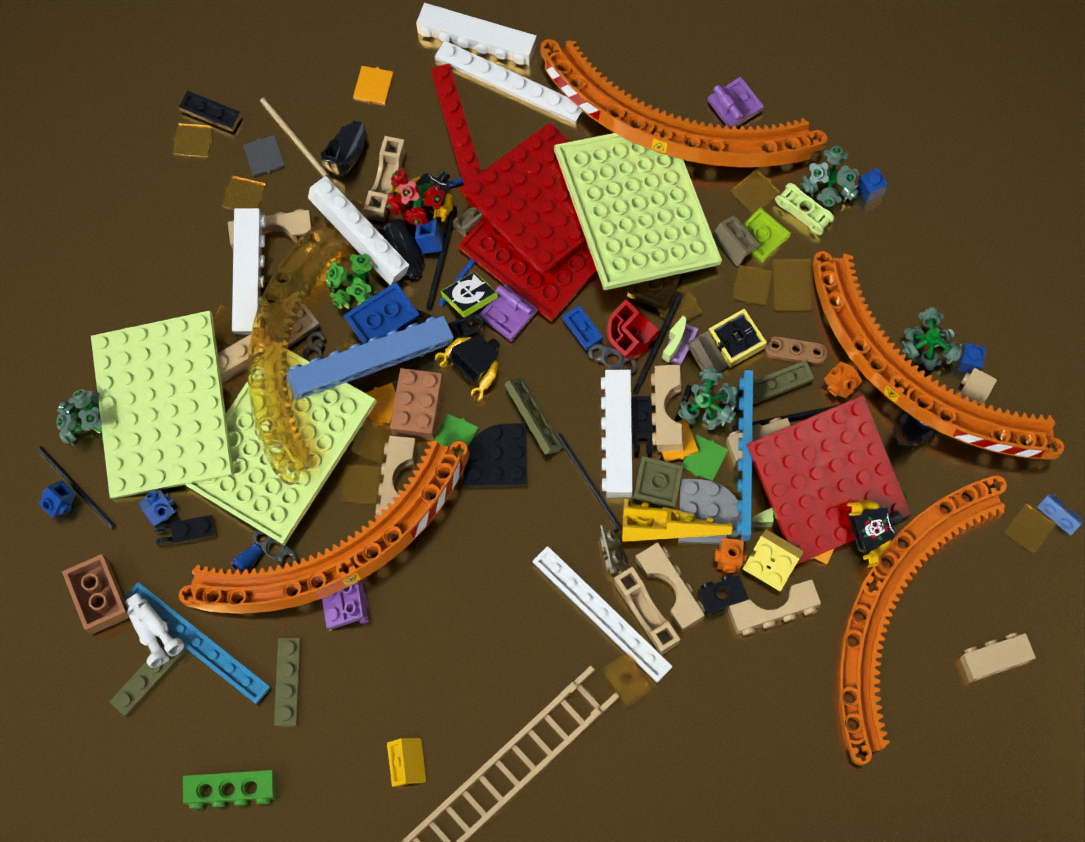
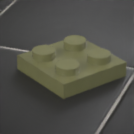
[632,456,683,508]

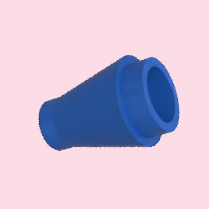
[231,543,263,573]

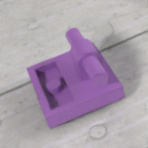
[707,77,764,129]
[479,284,538,342]
[322,580,369,630]

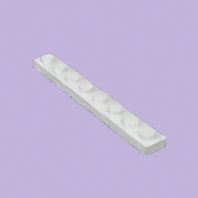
[435,41,583,125]
[532,546,673,683]

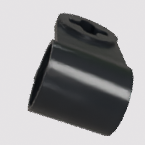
[448,314,485,343]

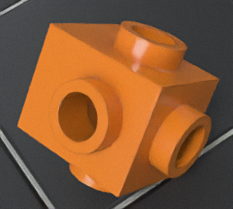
[824,362,862,398]
[714,538,747,573]

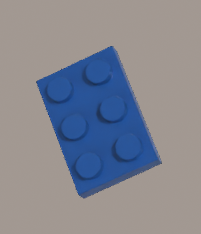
[344,282,420,344]

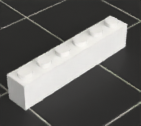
[416,3,537,65]
[308,176,409,285]
[232,208,266,335]
[601,370,632,498]

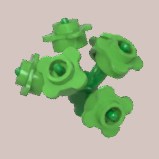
[326,254,373,309]

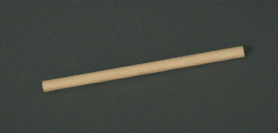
[260,97,329,177]

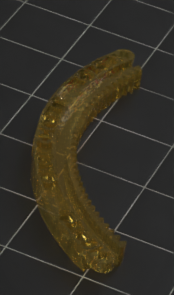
[247,201,364,485]

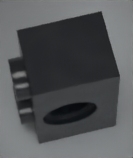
[697,574,749,618]

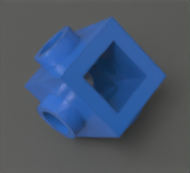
[39,480,76,518]
[138,488,175,526]

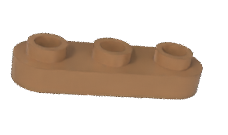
[764,336,827,366]

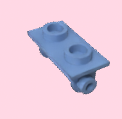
[1037,493,1084,535]

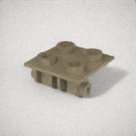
[600,525,629,574]

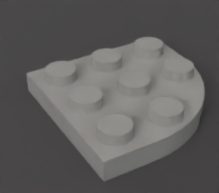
[678,479,741,545]

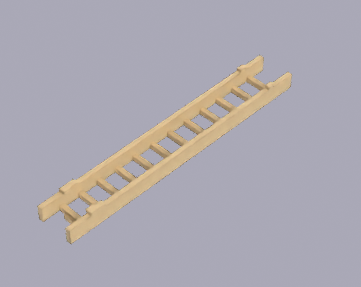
[401,666,620,842]

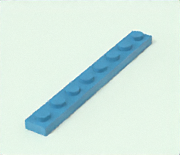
[737,370,753,541]
[124,582,271,705]

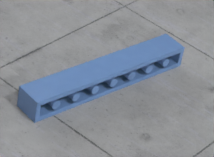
[286,316,454,401]

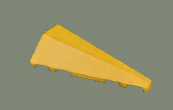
[622,498,732,542]

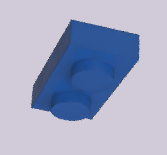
[562,305,603,351]

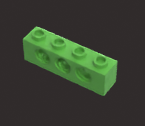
[183,770,276,809]

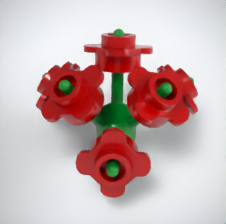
[386,168,445,225]

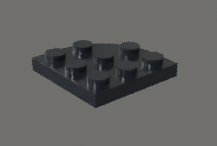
[463,423,528,488]

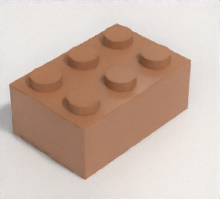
[390,368,444,441]
[62,554,130,635]

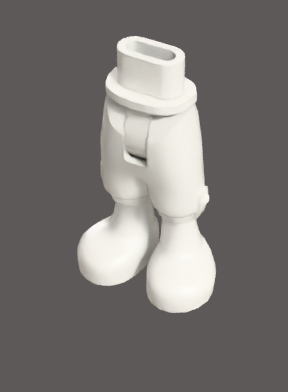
[124,593,184,668]

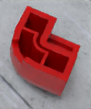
[607,299,661,360]

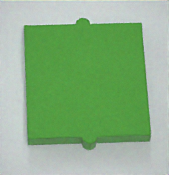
[433,413,479,457]
[681,435,728,481]

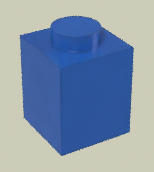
[858,168,888,203]
[415,220,444,254]
[957,343,986,373]

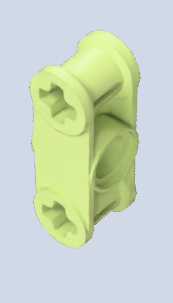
[775,183,834,235]

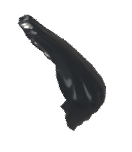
[320,120,367,175]
[378,218,424,280]
[893,405,945,447]

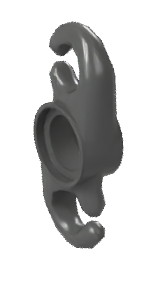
[303,331,326,362]
[588,343,638,374]
[253,530,298,567]

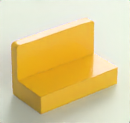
[387,738,426,787]

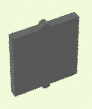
[243,135,285,177]

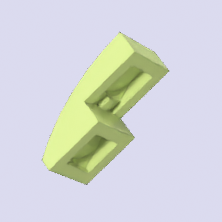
[662,316,686,363]
[751,508,776,528]

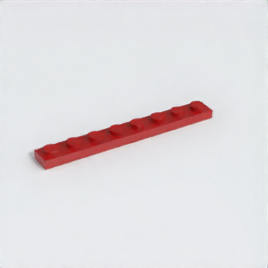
[430,63,481,208]

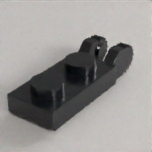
[631,396,653,455]
[154,515,217,546]

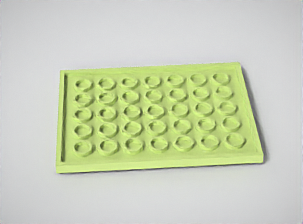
[554,133,722,290]
[91,311,234,499]
[185,341,377,546]

